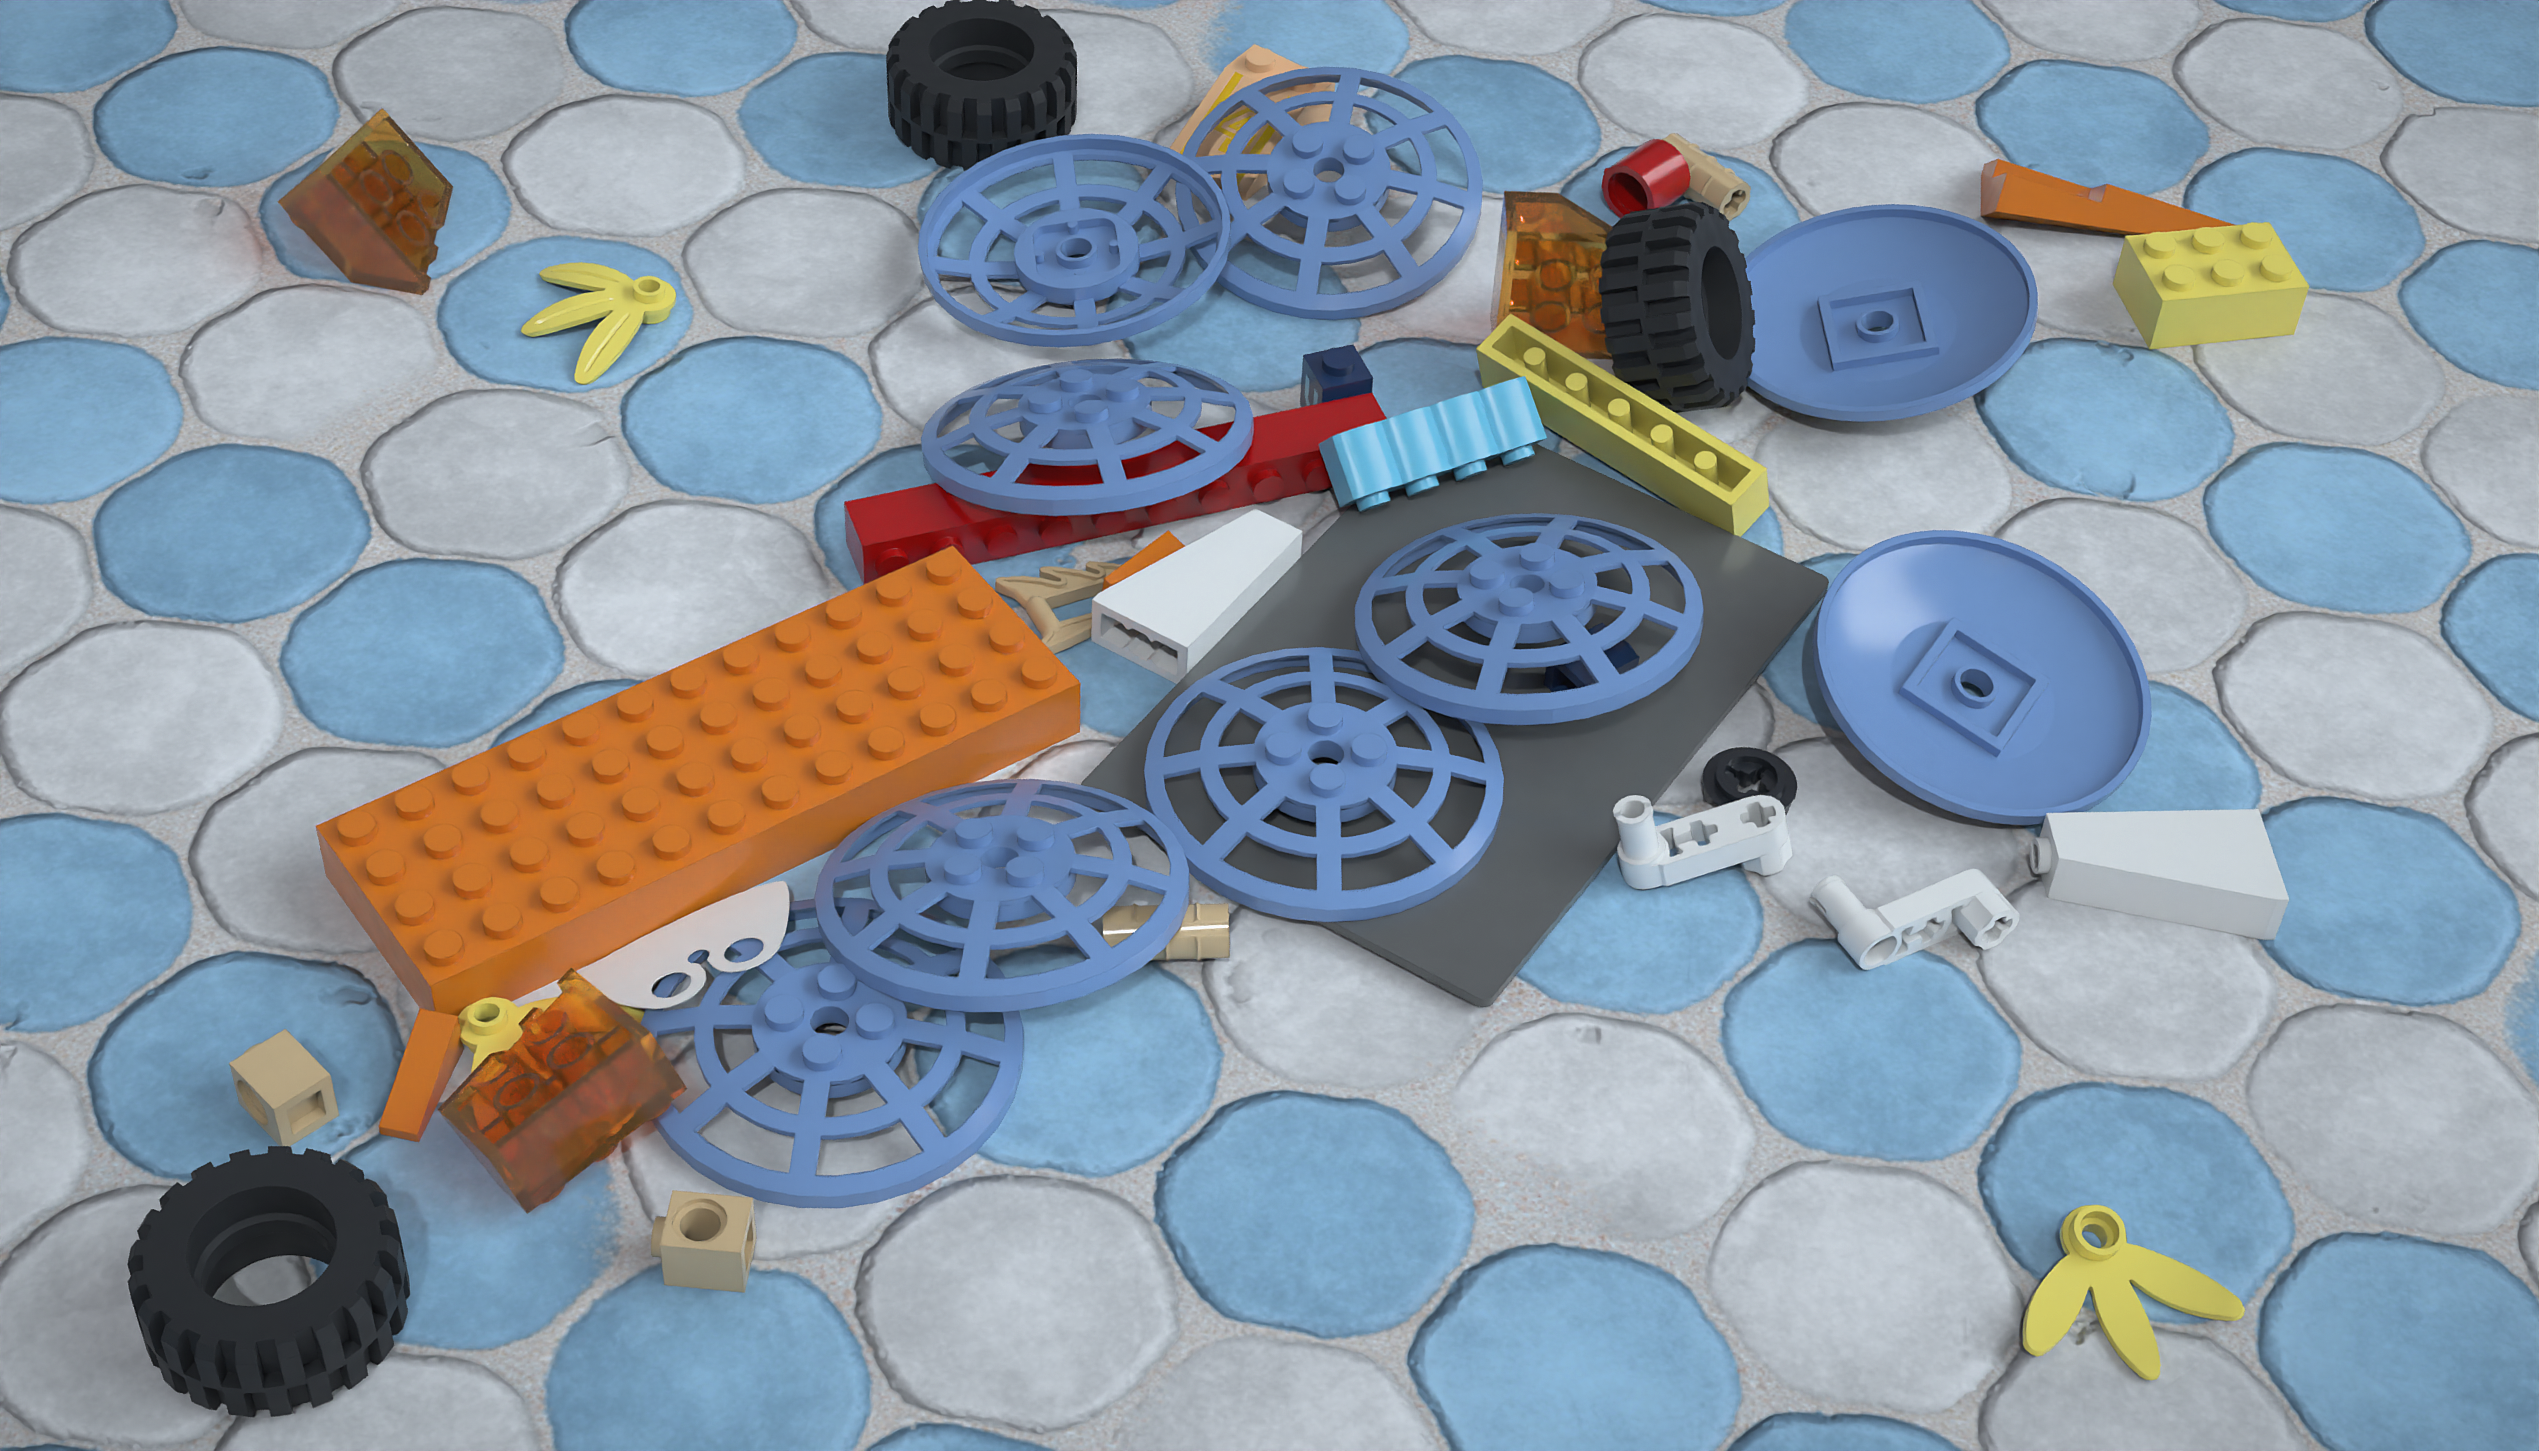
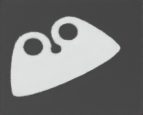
[570,881,790,1009]

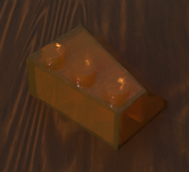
[278,108,453,295]
[1490,191,1613,360]
[438,968,687,1214]

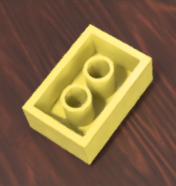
[2113,222,2309,350]

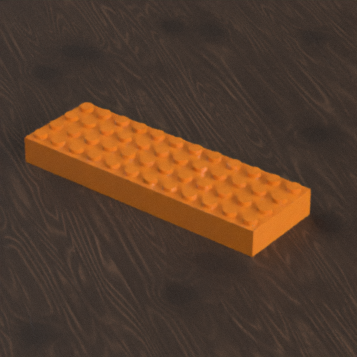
[316,546,1081,1016]

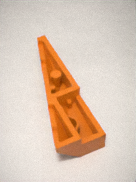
[1981,159,2234,235]

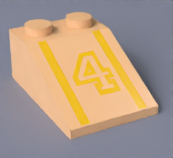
[1170,44,1335,201]

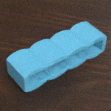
[1318,376,1547,512]

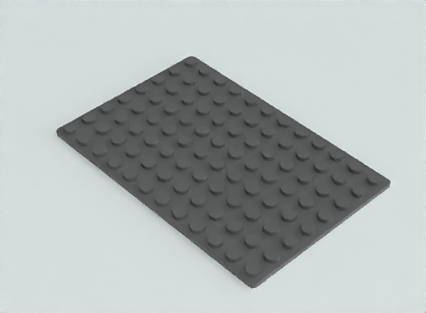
[1081,444,1829,1007]

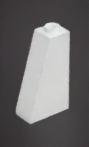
[1091,509,1303,684]
[2030,809,2289,940]

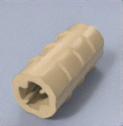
[1661,133,1751,221]
[1103,902,1230,962]

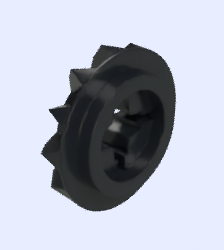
[1701,747,1797,815]

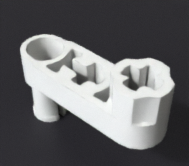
[1613,795,1793,890]
[1810,869,2020,970]

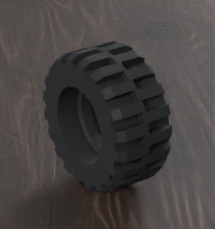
[886,0,1077,171]
[1599,202,1755,413]
[127,1146,410,1417]

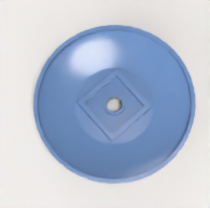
[1745,204,2038,422]
[1812,530,2152,825]

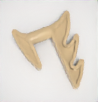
[995,561,1121,654]

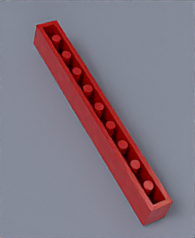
[844,393,1387,585]

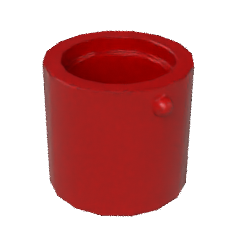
[1602,139,1691,219]

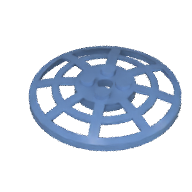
[1175,67,1483,320]
[918,134,1231,348]
[921,358,1254,516]
[1355,513,1703,725]
[1144,647,1504,922]
[814,779,1190,1012]
[636,897,1023,1209]

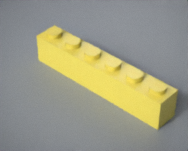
[1476,313,1769,537]

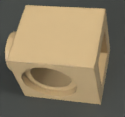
[229,1029,339,1147]
[651,1190,757,1293]

